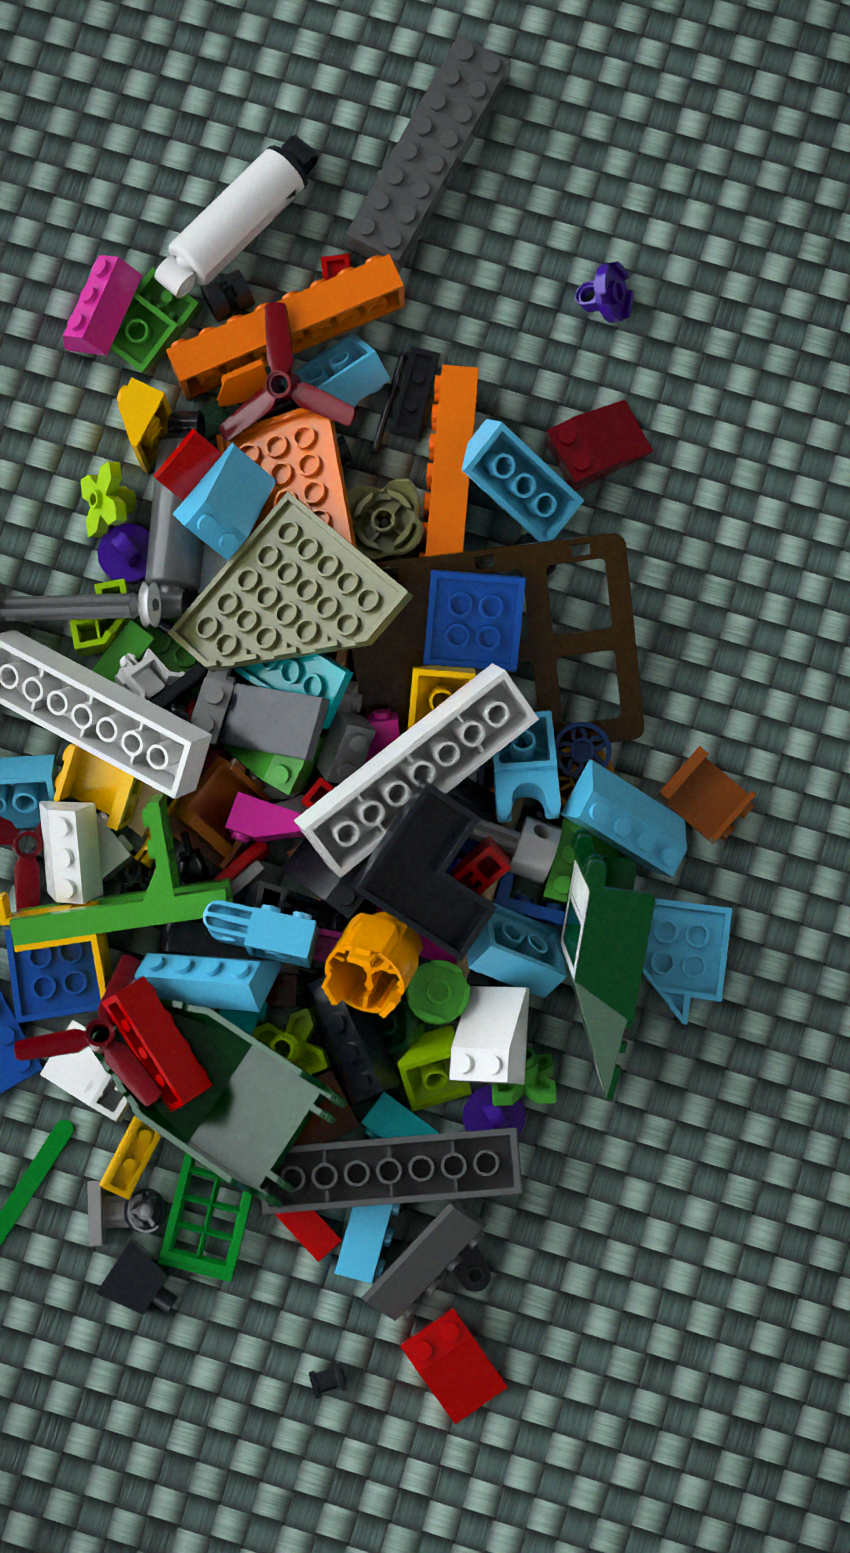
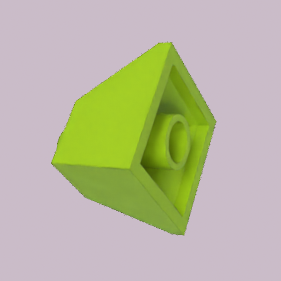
[397,1025,472,1112]

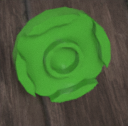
[406,960,470,1025]

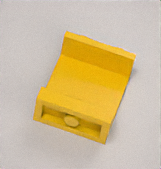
[53,743,144,831]

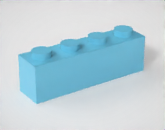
[335,1204,402,1284]

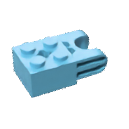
[491,711,561,822]
[203,900,319,969]

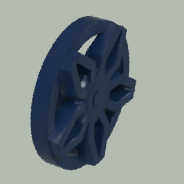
[555,722,611,780]

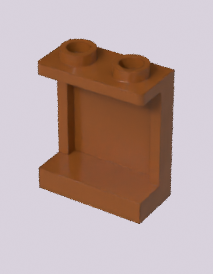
[172,756,271,858]

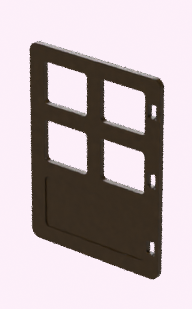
[352,532,644,750]

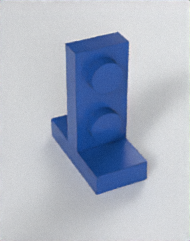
[495,872,565,927]

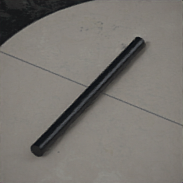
[371,354,406,455]

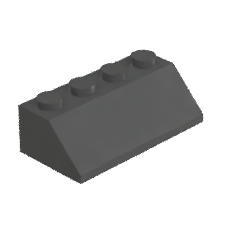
[361,1199,487,1321]

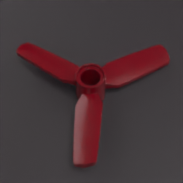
[219,302,356,441]
[0,800,100,912]
[14,955,162,1107]

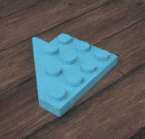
[642,898,732,1025]

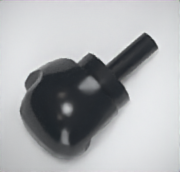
[177,832,209,884]

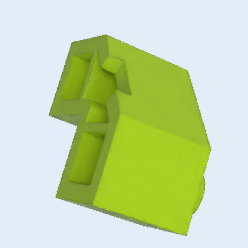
[69,579,132,657]

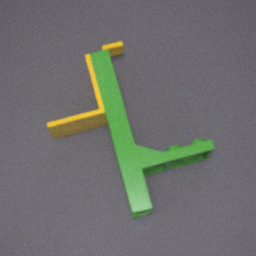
[0,793,234,999]

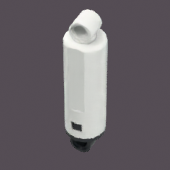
[154,135,320,298]

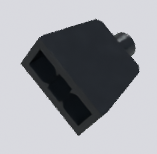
[96,1240,179,1314]

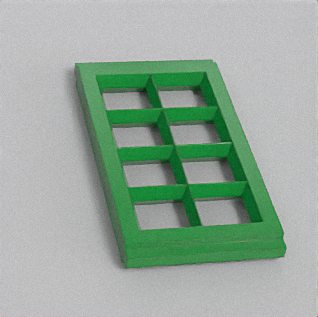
[158,1152,254,1282]

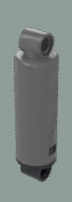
[145,411,213,618]

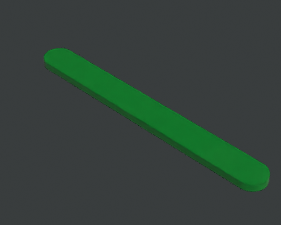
[0,1119,74,1247]

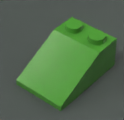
[224,733,326,795]

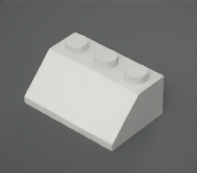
[39,801,103,904]

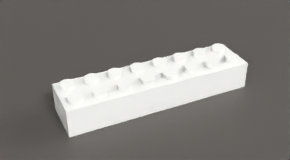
[0,630,212,799]
[294,663,539,878]

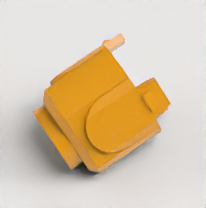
[321,912,423,1018]

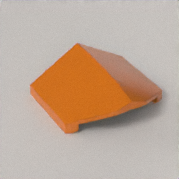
[217,359,268,407]

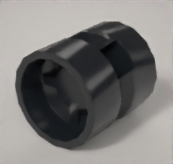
[200,269,256,323]

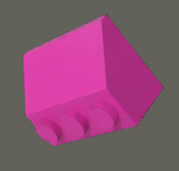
[63,255,143,356]

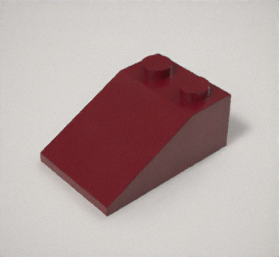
[545,400,653,492]

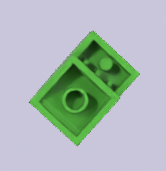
[110,267,204,374]

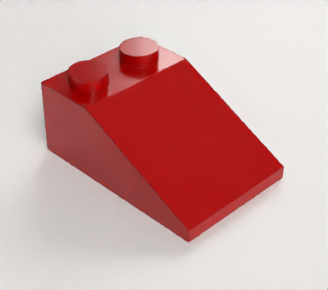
[400,1306,508,1425]

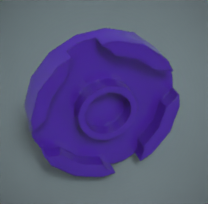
[575,261,633,323]
[97,523,149,584]
[463,1085,526,1137]

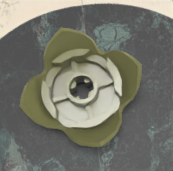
[346,479,424,560]

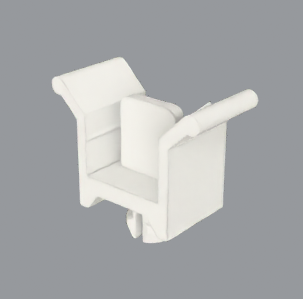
[114,649,185,699]

